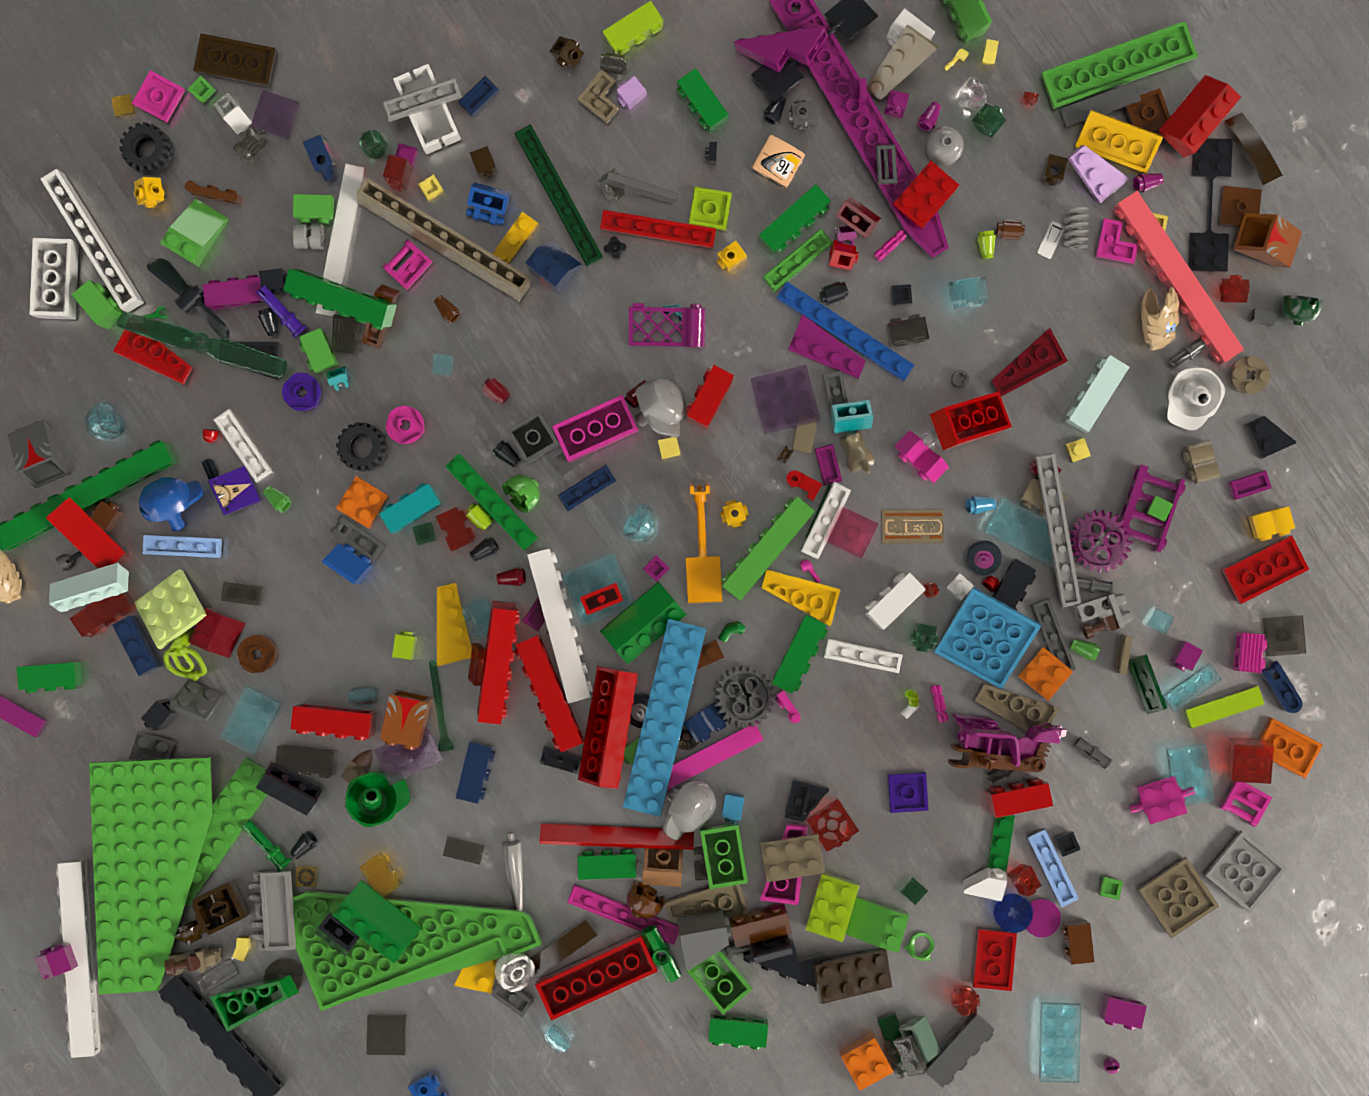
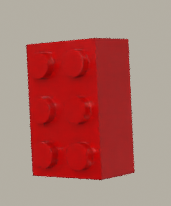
[685,365,734,430]
[985,777,1053,818]

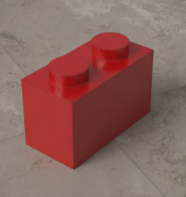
[580,583,624,615]

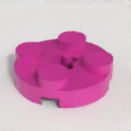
[386,406,425,444]

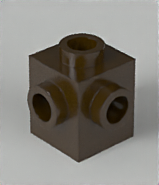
[549,36,584,69]

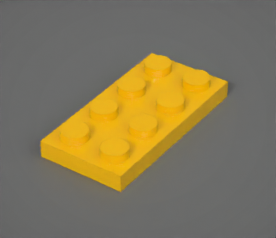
[1075,109,1163,173]

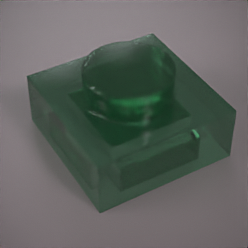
[412,522,437,546]
[900,877,928,905]

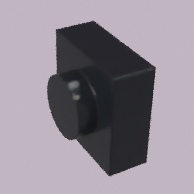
[705,142,717,165]
[891,284,912,306]
[1054,831,1081,857]

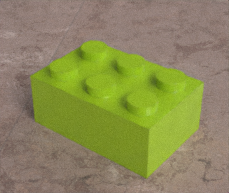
[806,872,861,942]

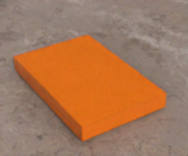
[1253,717,1323,779]

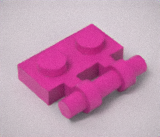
[775,689,801,723]

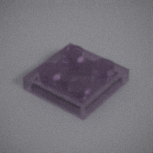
[250,90,300,139]

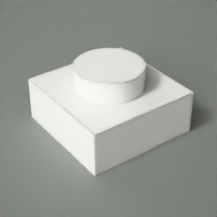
[946,573,974,600]

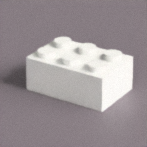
[864,573,926,630]

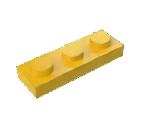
[492,212,538,265]

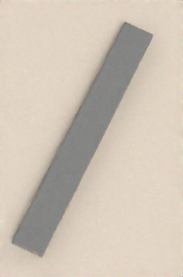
[1035,452,1081,608]

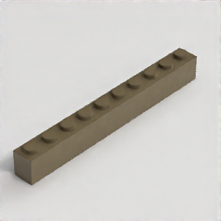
[356,178,531,302]

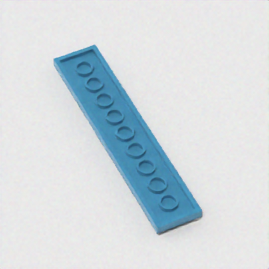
[623,619,707,817]

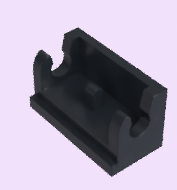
[540,745,582,774]

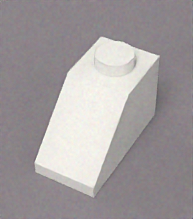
[213,93,252,134]
[962,868,1008,901]

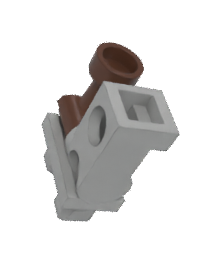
[1073,594,1133,639]

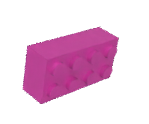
[552,395,639,463]

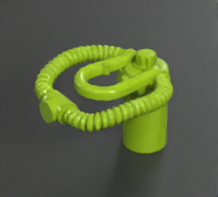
[163,627,207,681]

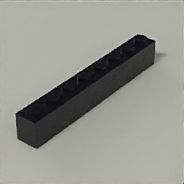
[158,973,285,1096]

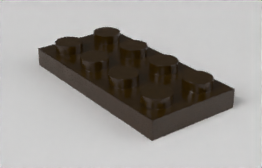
[193,33,277,87]
[813,948,892,1004]

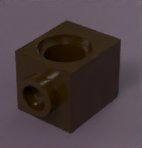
[470,146,498,179]
[1041,154,1068,186]

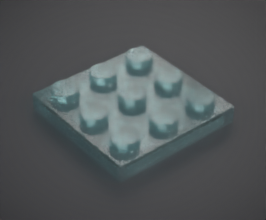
[561,553,634,627]

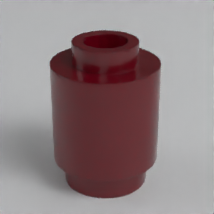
[482,377,511,405]

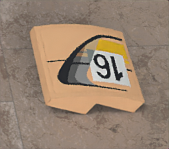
[751,135,805,188]

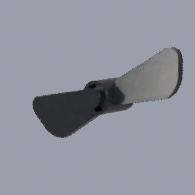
[147,258,230,340]

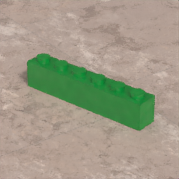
[283,269,397,330]
[445,453,539,551]

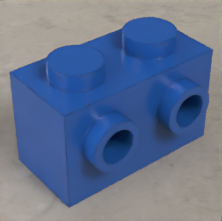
[408,1071,448,1096]

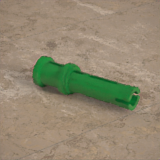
[242,820,292,871]

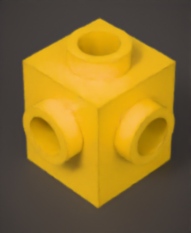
[134,177,164,208]
[720,500,749,528]

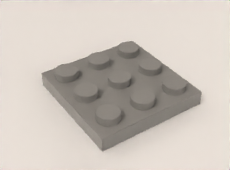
[1204,830,1287,913]

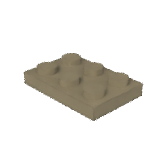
[760,833,825,882]

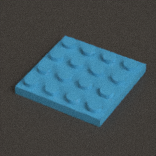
[934,587,1041,689]

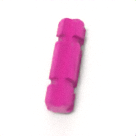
[874,229,906,261]
[930,685,949,722]

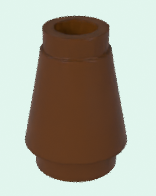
[434,295,461,324]

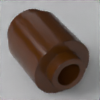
[996,219,1025,240]

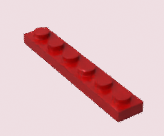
[600,210,716,249]

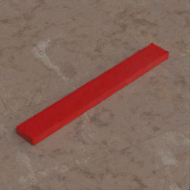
[539,824,694,850]

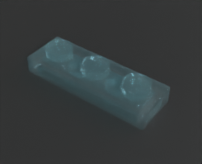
[1163,663,1222,712]

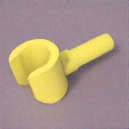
[944,49,969,71]

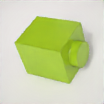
[392,631,417,660]

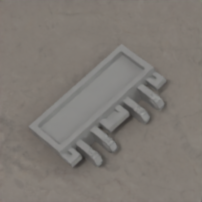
[247,871,296,951]

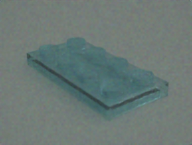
[984,497,1070,567]
[1039,1002,1081,1083]

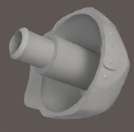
[635,378,687,438]
[663,780,717,840]

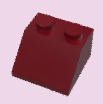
[189,607,246,658]

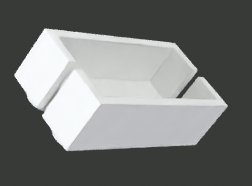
[393,64,462,154]

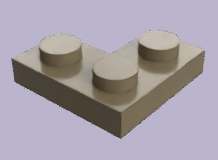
[577,70,619,125]

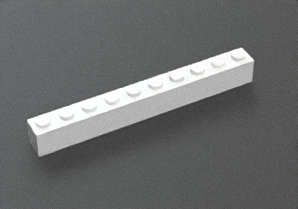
[56,859,100,1058]

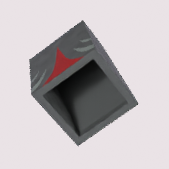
[8,420,71,488]

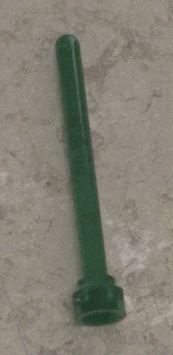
[429,660,454,752]

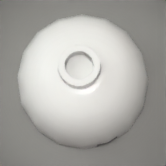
[495,952,535,992]

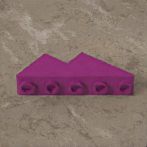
[734,25,828,72]

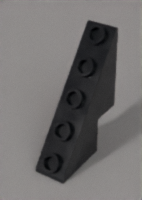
[743,939,822,991]

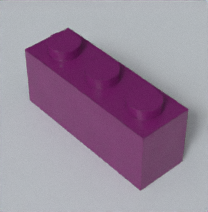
[202,275,265,310]

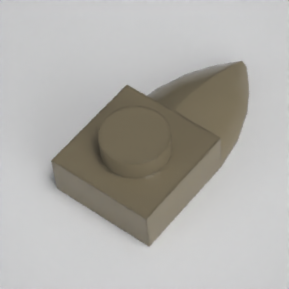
[340,750,373,783]

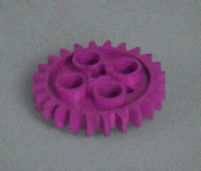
[1070,510,1133,572]

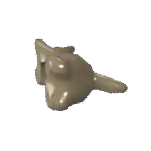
[839,430,875,474]

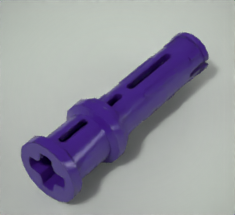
[256,285,307,338]

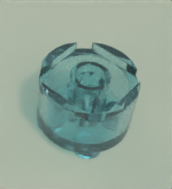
[948,276,989,309]

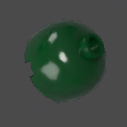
[1282,295,1323,326]

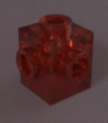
[1220,275,1250,303]
[951,986,980,1016]

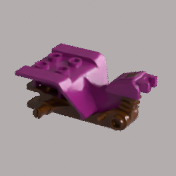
[948,714,1067,772]

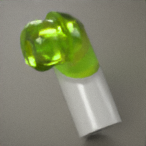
[900,690,919,719]

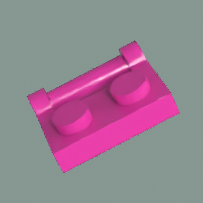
[382,239,433,290]
[1220,778,1273,827]

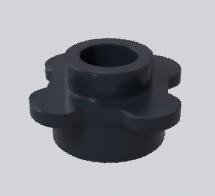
[604,236,626,259]

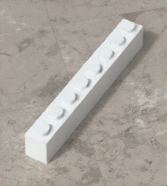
[41,169,144,313]
[527,548,593,703]

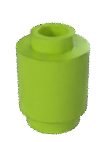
[465,503,494,531]

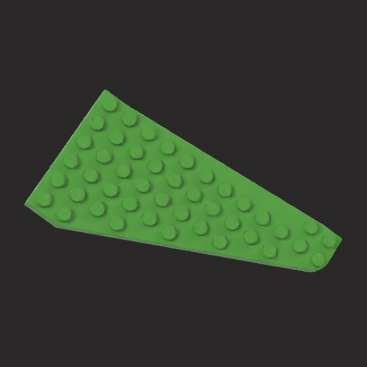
[293,891,542,1011]

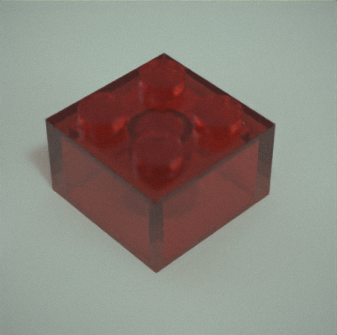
[1227,738,1274,784]

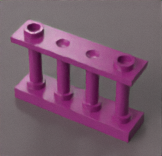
[1112,464,1186,553]

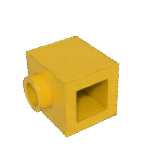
[716,240,747,272]

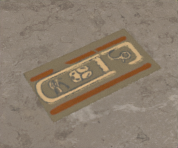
[881,509,944,544]

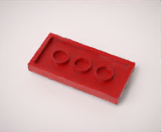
[1222,535,1310,604]

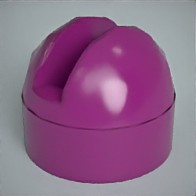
[1103,1057,1120,1074]

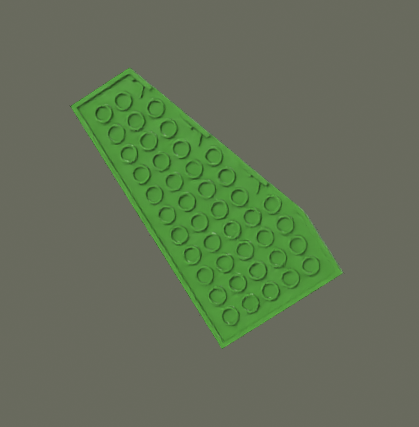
[89,757,213,994]

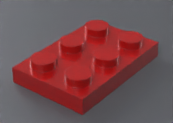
[893,161,960,230]
[972,928,1017,991]

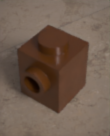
[90,500,123,531]

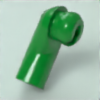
[718,621,745,643]

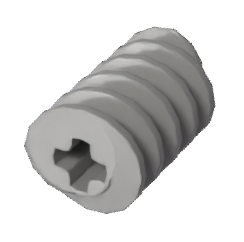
[1064,207,1089,249]

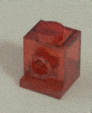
[1007,864,1042,896]

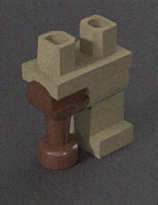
[164,945,222,976]

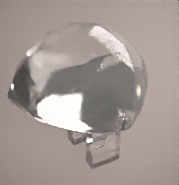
[957,76,987,110]

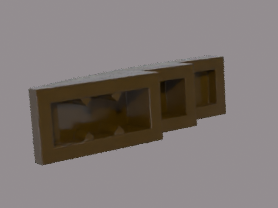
[1224,112,1283,185]
[530,919,598,978]

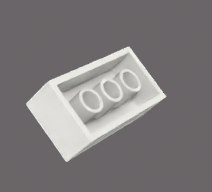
[29,238,79,320]

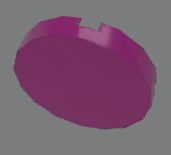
[1022,898,1061,938]

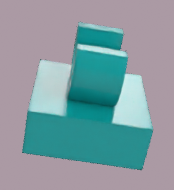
[327,366,348,391]

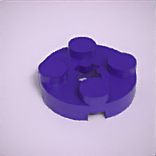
[282,373,322,412]

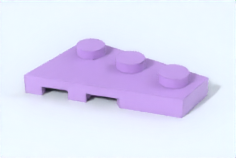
[1067,145,1129,203]

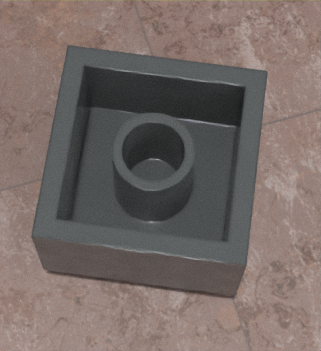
[506,411,560,465]

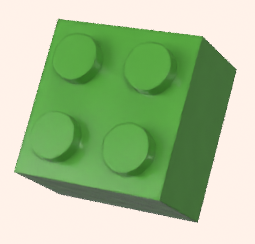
[71,280,126,330]

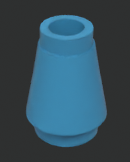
[966,496,996,515]

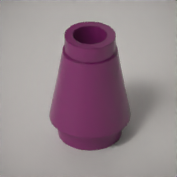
[918,102,942,132]
[1133,173,1164,193]

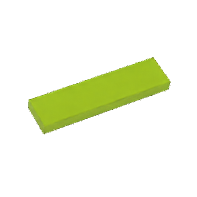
[1184,686,1265,728]

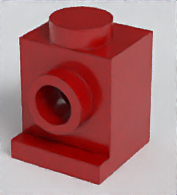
[829,240,859,270]

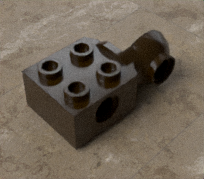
[174,880,250,945]

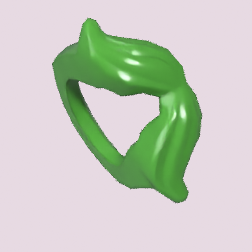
[904,932,935,961]

